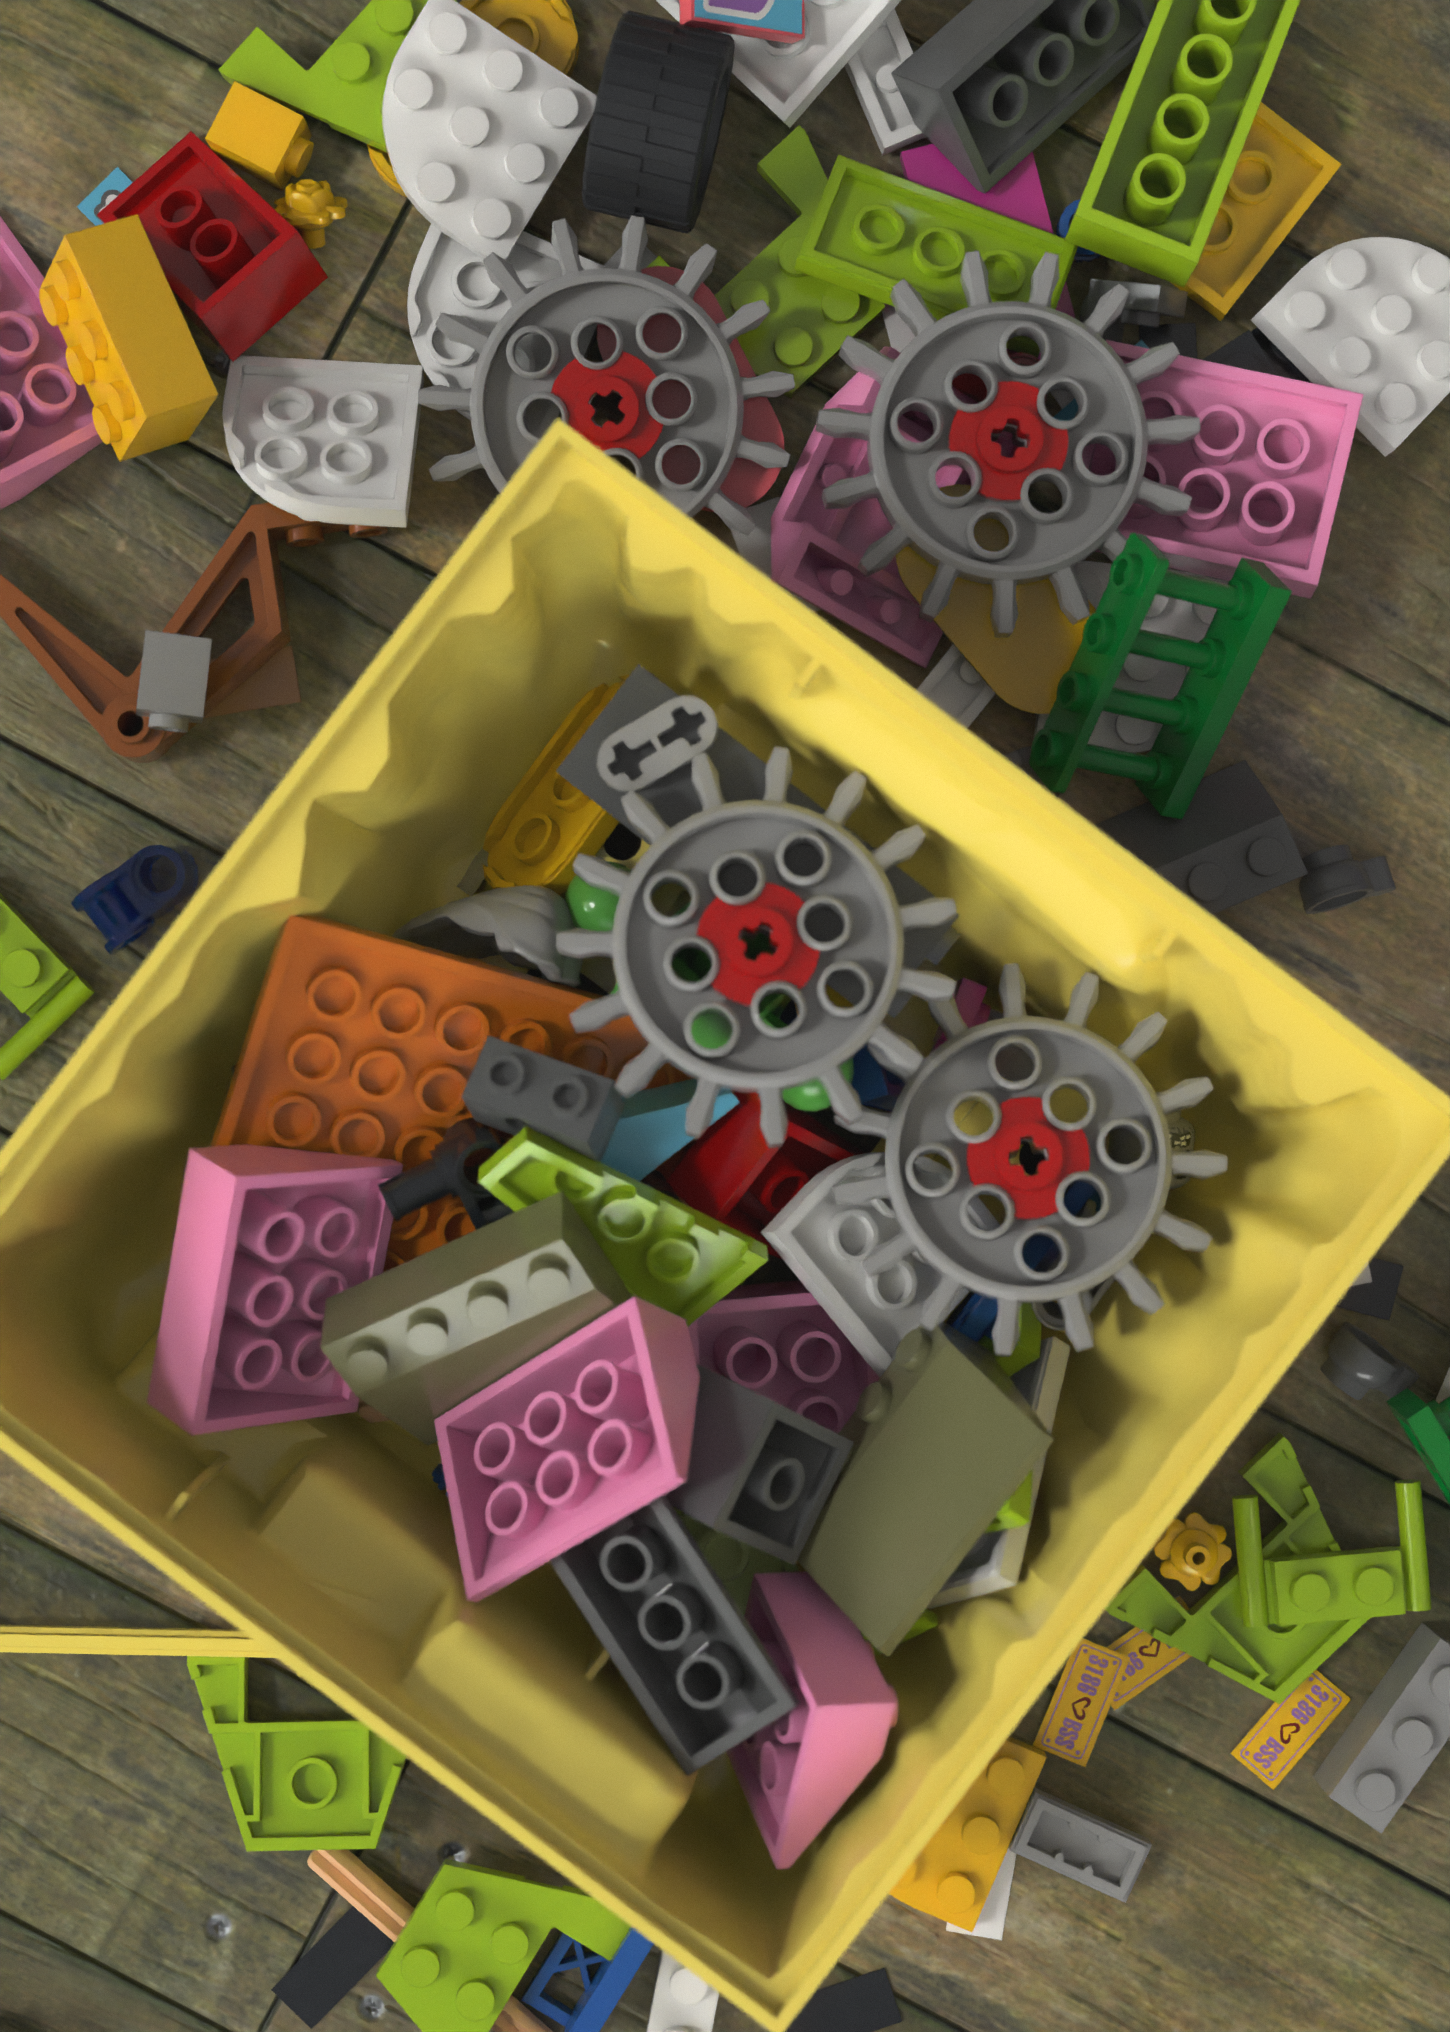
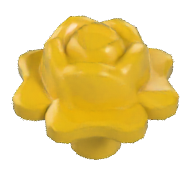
[274,179,348,249]
[1153,1512,1232,1591]

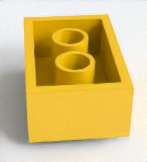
[39,214,218,462]

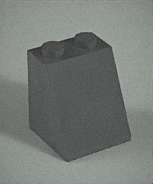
[665,1364,854,1565]

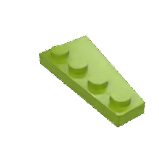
[478,1126,768,1327]

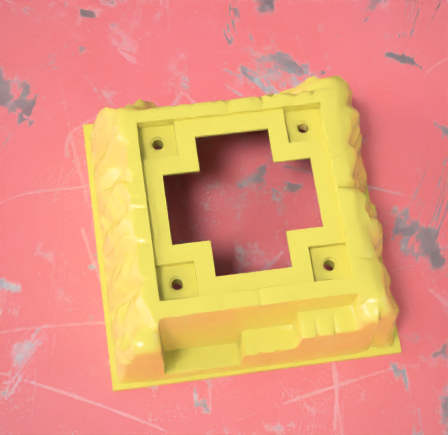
[0,418,1450,2032]

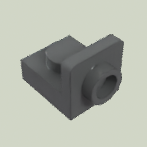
[1080,279,1188,343]

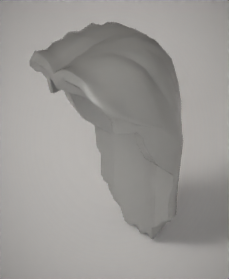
[392,885,583,988]

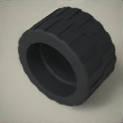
[582,10,735,234]

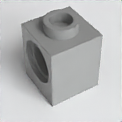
[136,630,212,733]

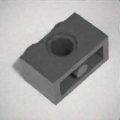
[461,1036,625,1162]

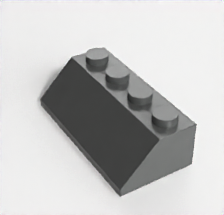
[891,0,1156,193]
[1093,760,1308,915]
[549,1494,800,1776]

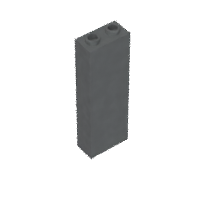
[556,664,960,1018]

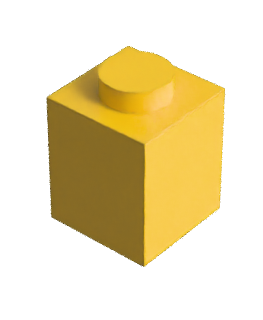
[205,81,314,191]

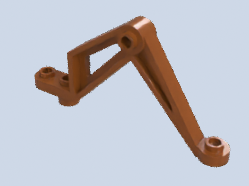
[0,503,388,763]

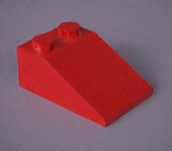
[97,131,328,362]
[666,1091,865,1260]

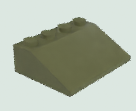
[320,1191,632,1445]
[797,1322,1054,1656]

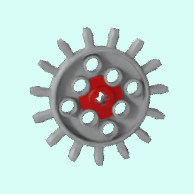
[418,215,795,536]
[815,250,1201,638]
[556,747,957,1148]
[833,963,1227,1357]

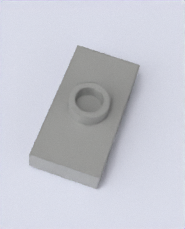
[1009,1787,1152,1903]

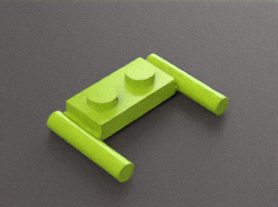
[0,893,95,1081]
[1232,1479,1432,1627]

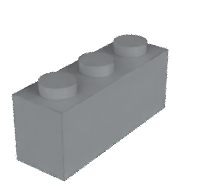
[1313,1623,1450,1834]

